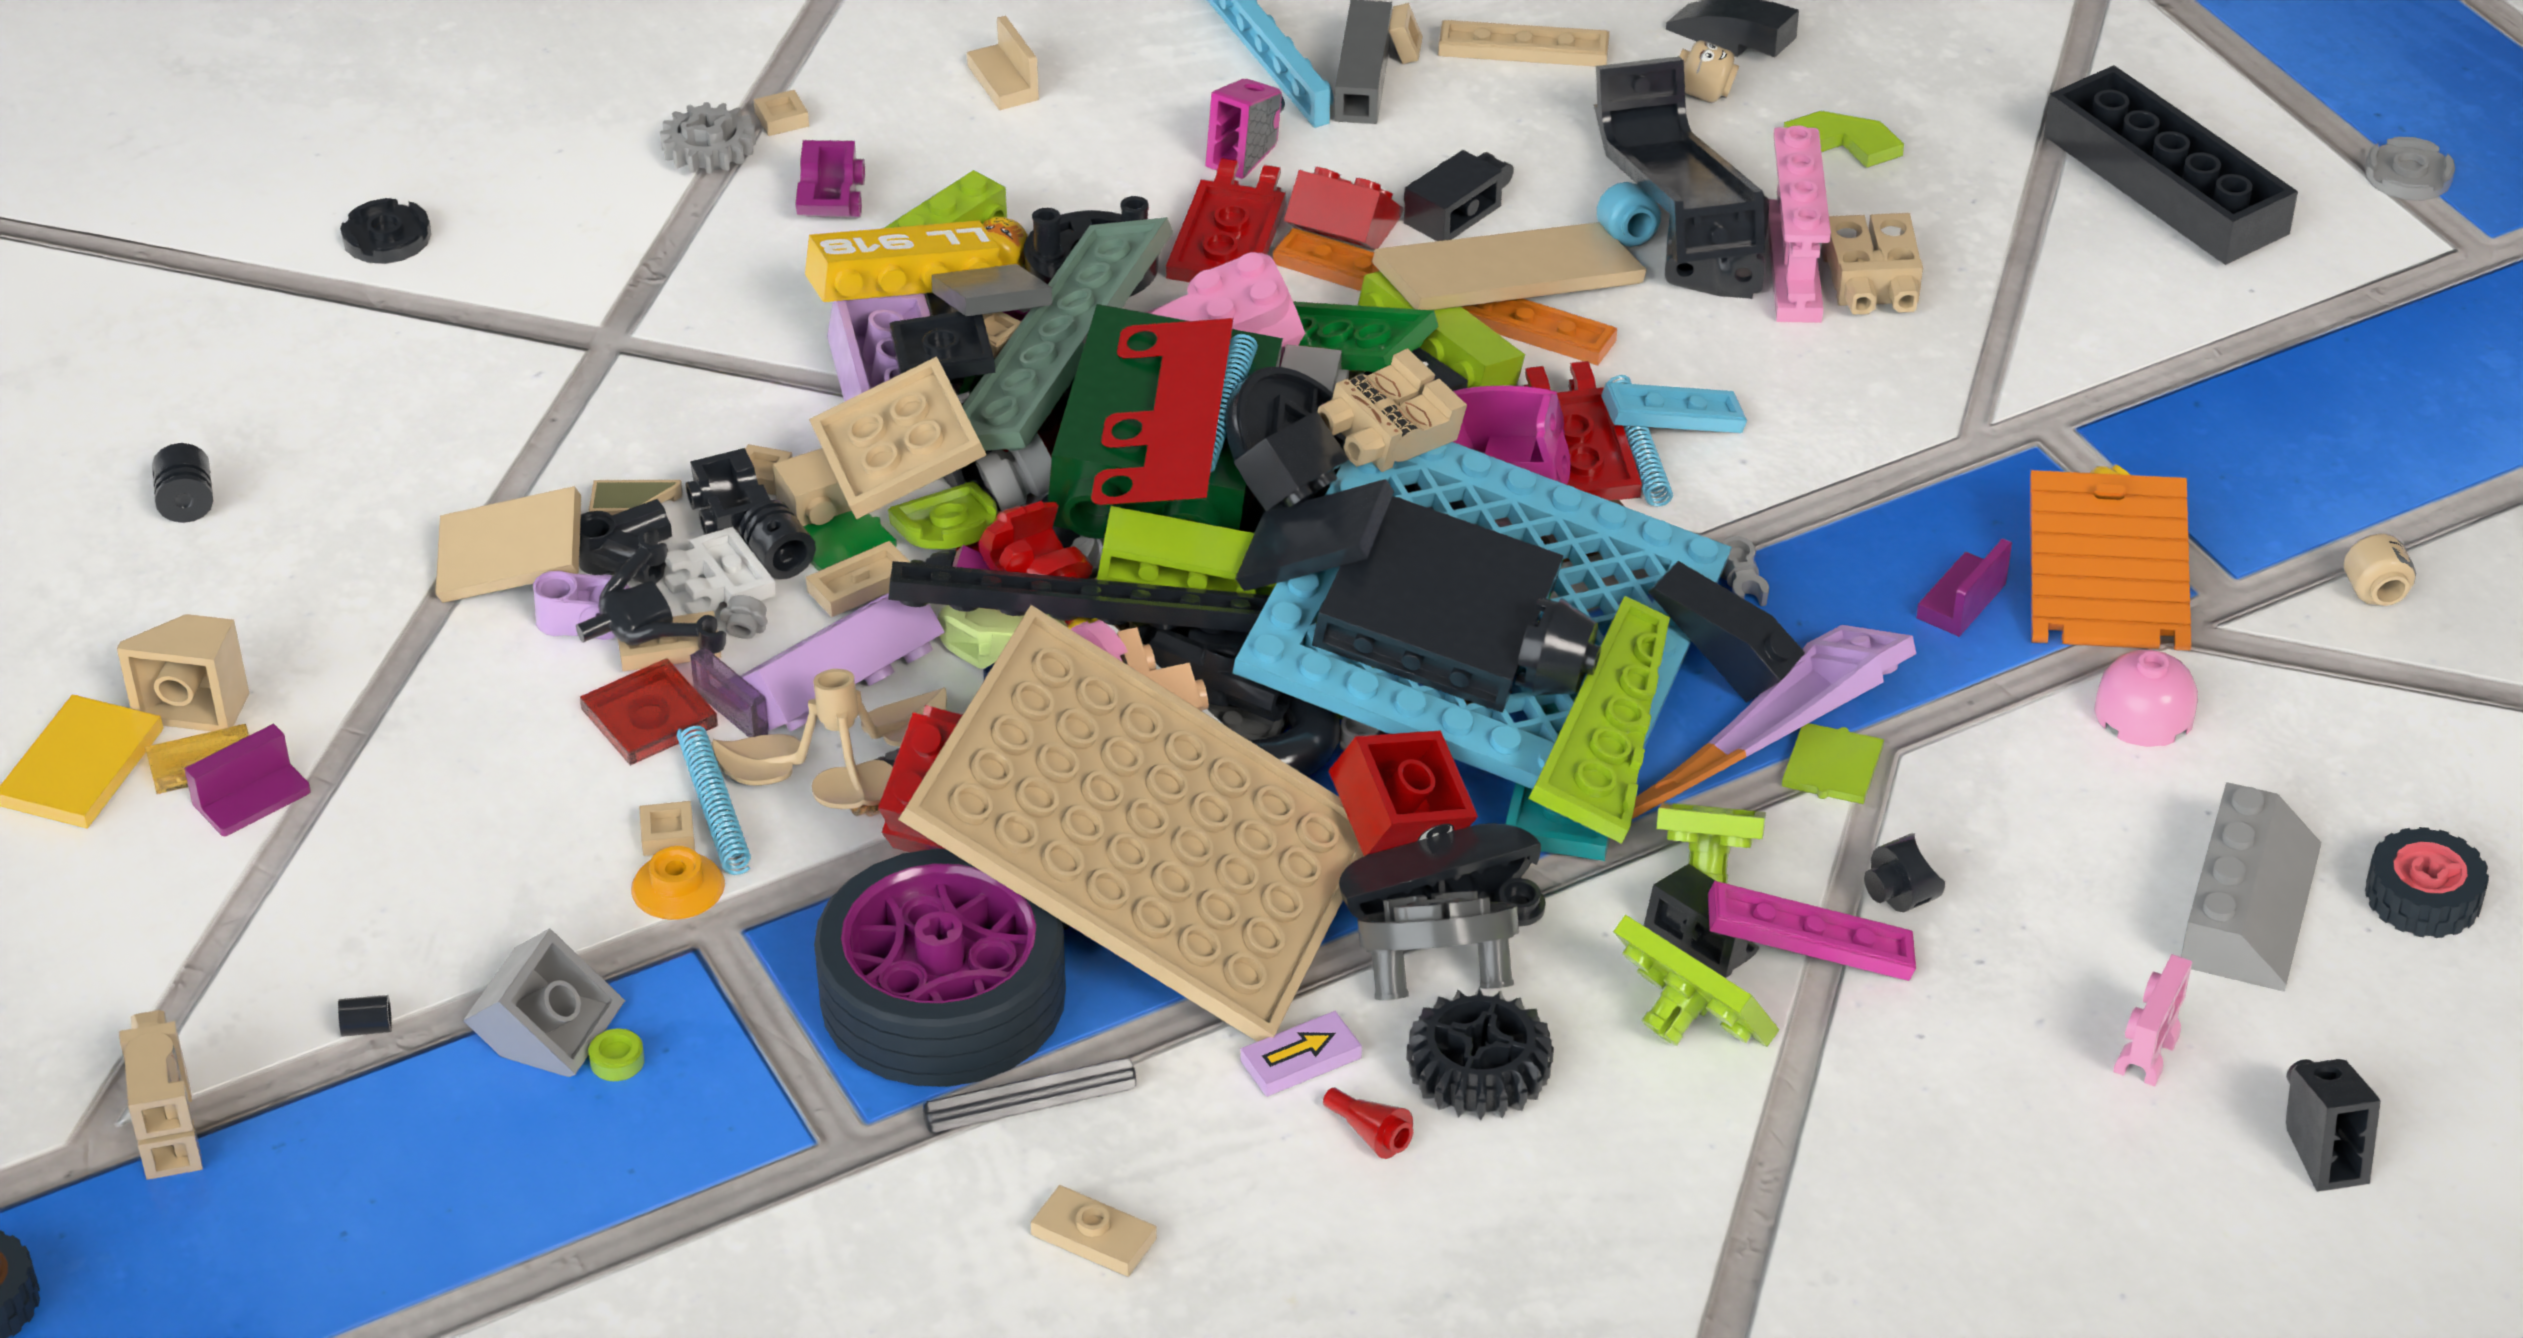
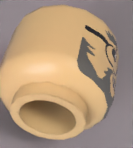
[2344,534,2416,606]

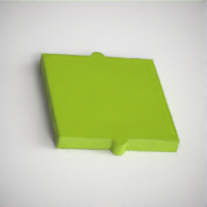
[1782,723,1884,804]

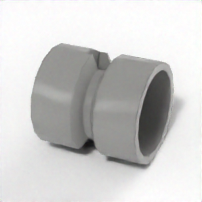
[975,432,1051,512]

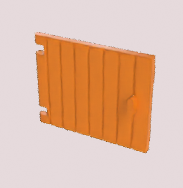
[2030,470,2191,651]

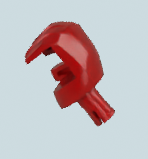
[978,501,1093,627]

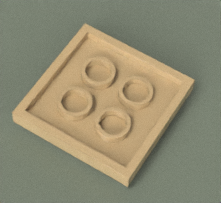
[809,357,986,519]

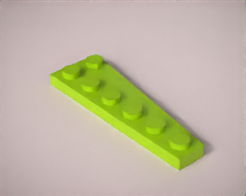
[1528,596,1670,844]

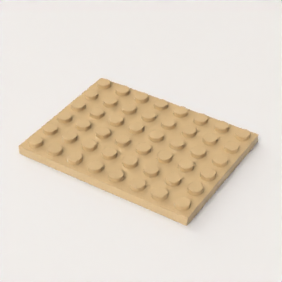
[898,605,1364,1042]

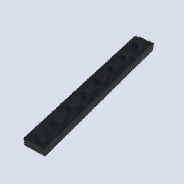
[888,561,1270,634]

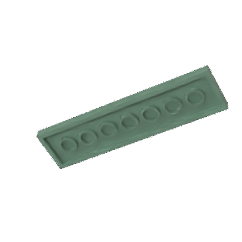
[962,217,1173,451]

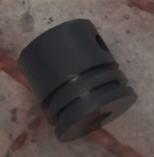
[152,443,213,523]
[739,500,816,579]

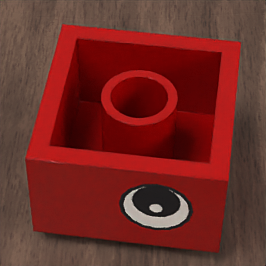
[1329,730,1478,856]

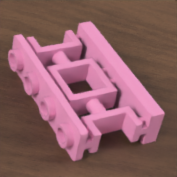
[1767,125,1831,323]

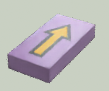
[1241,1011,1362,1097]

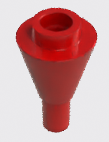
[1323,1087,1413,1159]

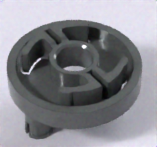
[1357,891,1519,1000]

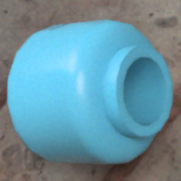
[1597,182,1661,247]

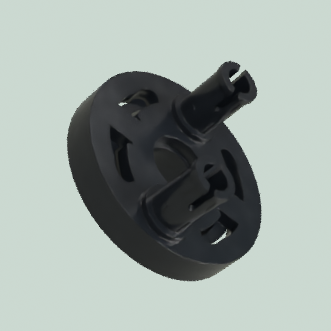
[1024,196,1159,297]

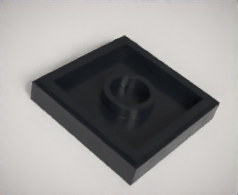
[889,312,996,379]

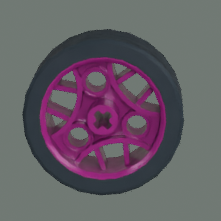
[814,849,1066,1087]

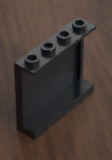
[1312,496,1564,713]

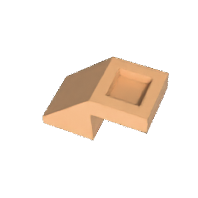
[1117,627,1209,711]

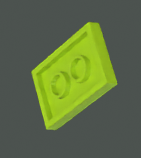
[1656,802,1766,884]
[1613,914,1780,1047]

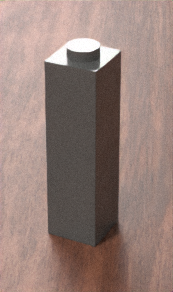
[1335,0,1392,124]

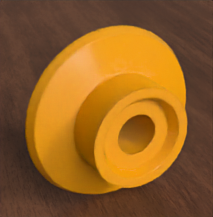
[631,846,725,920]

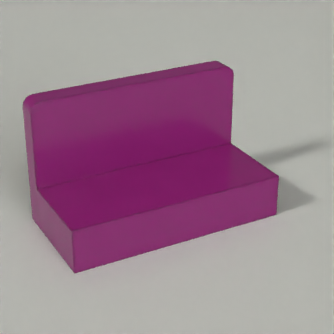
[1916,538,2012,637]
[184,723,311,837]

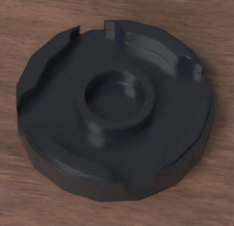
[340,198,431,264]

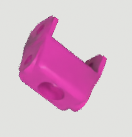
[1453,386,1571,485]

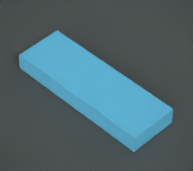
[1601,382,1747,433]

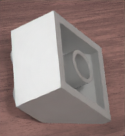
[463,928,625,1077]

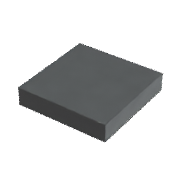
[932,264,1052,316]

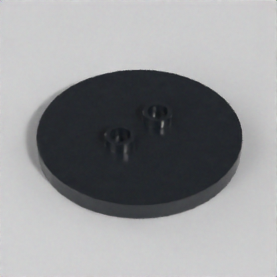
[1225,367,1346,511]

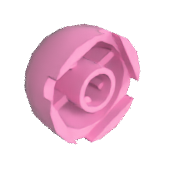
[2094,650,2198,747]

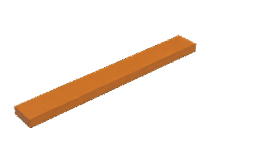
[1273,228,1617,366]

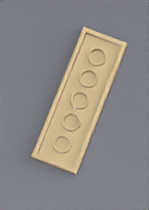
[1372,222,1647,310]

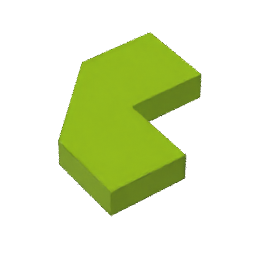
[1784,110,1904,168]

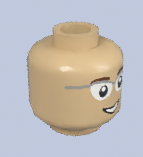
[1679,40,1739,103]

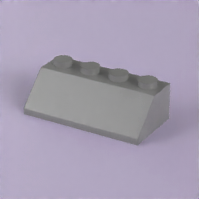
[2181,782,2321,992]

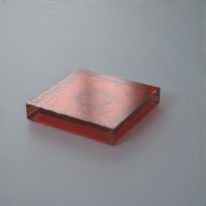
[580,658,718,766]

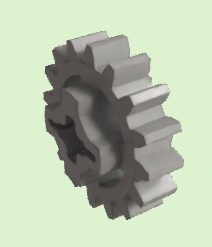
[660,102,756,174]

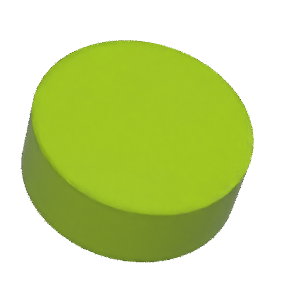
[588,1029,645,1081]

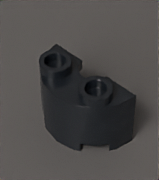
[685,448,770,535]

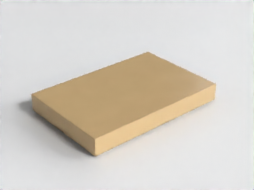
[436,486,581,603]

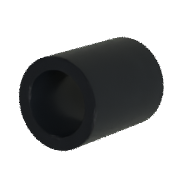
[338,995,392,1037]

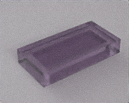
[690,647,769,738]

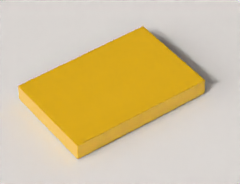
[0,694,164,829]

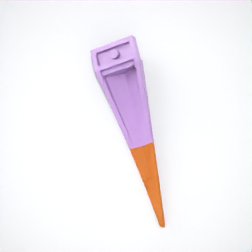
[1632,625,1916,819]

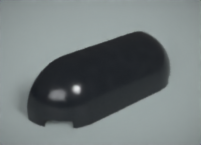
[1339,823,1541,918]

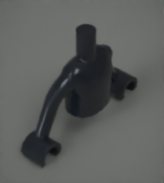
[575,527,726,654]

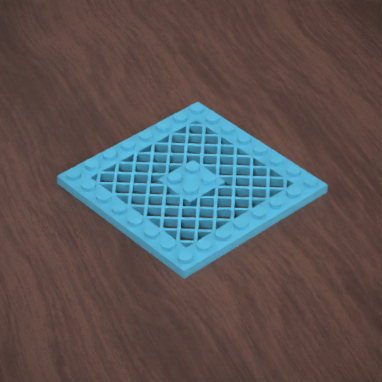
[1232,442,1732,789]

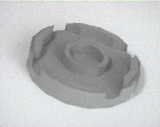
[2365,137,2455,201]

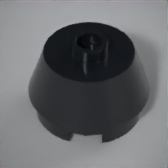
[1515,597,1601,696]

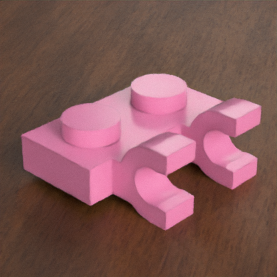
[2114,954,2192,1086]

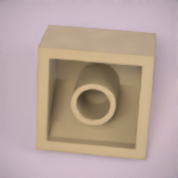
[117,614,250,734]

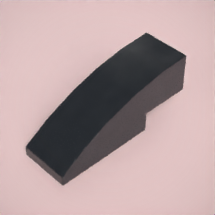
[1666,0,1799,57]

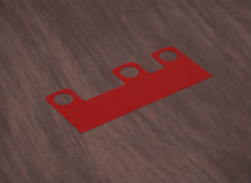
[1091,318,1234,505]

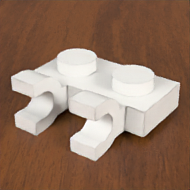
[665,527,775,614]

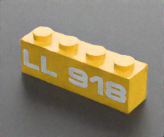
[805,220,999,302]

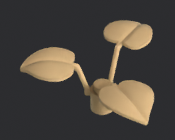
[712,669,947,809]

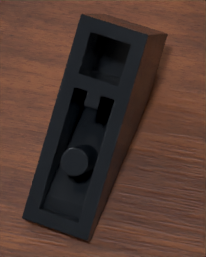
[1648,561,1805,703]

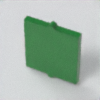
[803,510,897,571]

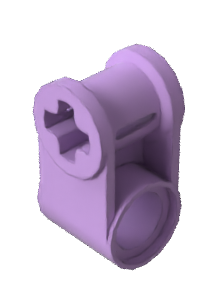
[533,571,630,640]

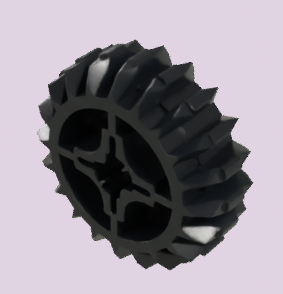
[1406,987,1554,1121]

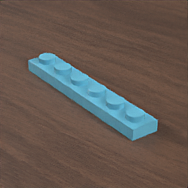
[1207,0,1334,128]

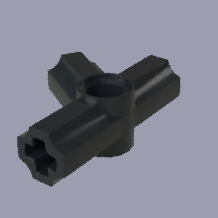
[579,499,672,584]
[1148,629,1294,722]

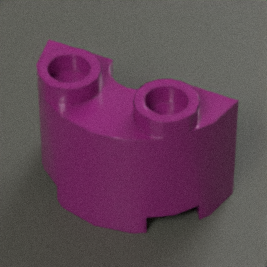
[795,140,865,218]

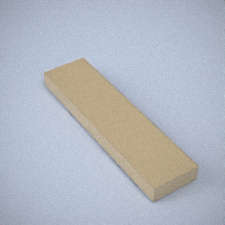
[1438,20,1609,67]

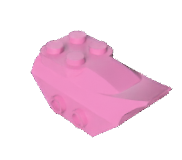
[1145,252,1305,367]

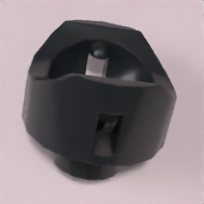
[1864,833,1945,913]

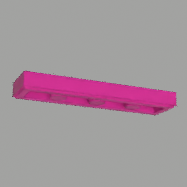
[1708,881,1916,981]

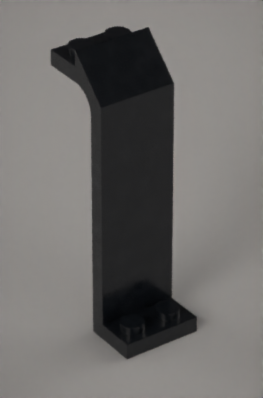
[1593,56,1765,263]

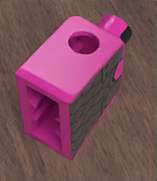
[1205,78,1285,179]

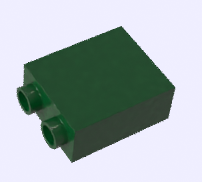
[1048,304,1283,539]

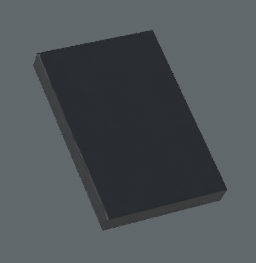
[1235,479,1394,591]

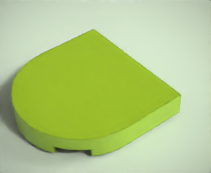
[888,481,998,549]

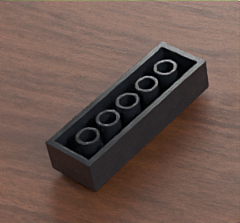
[2044,65,2298,265]

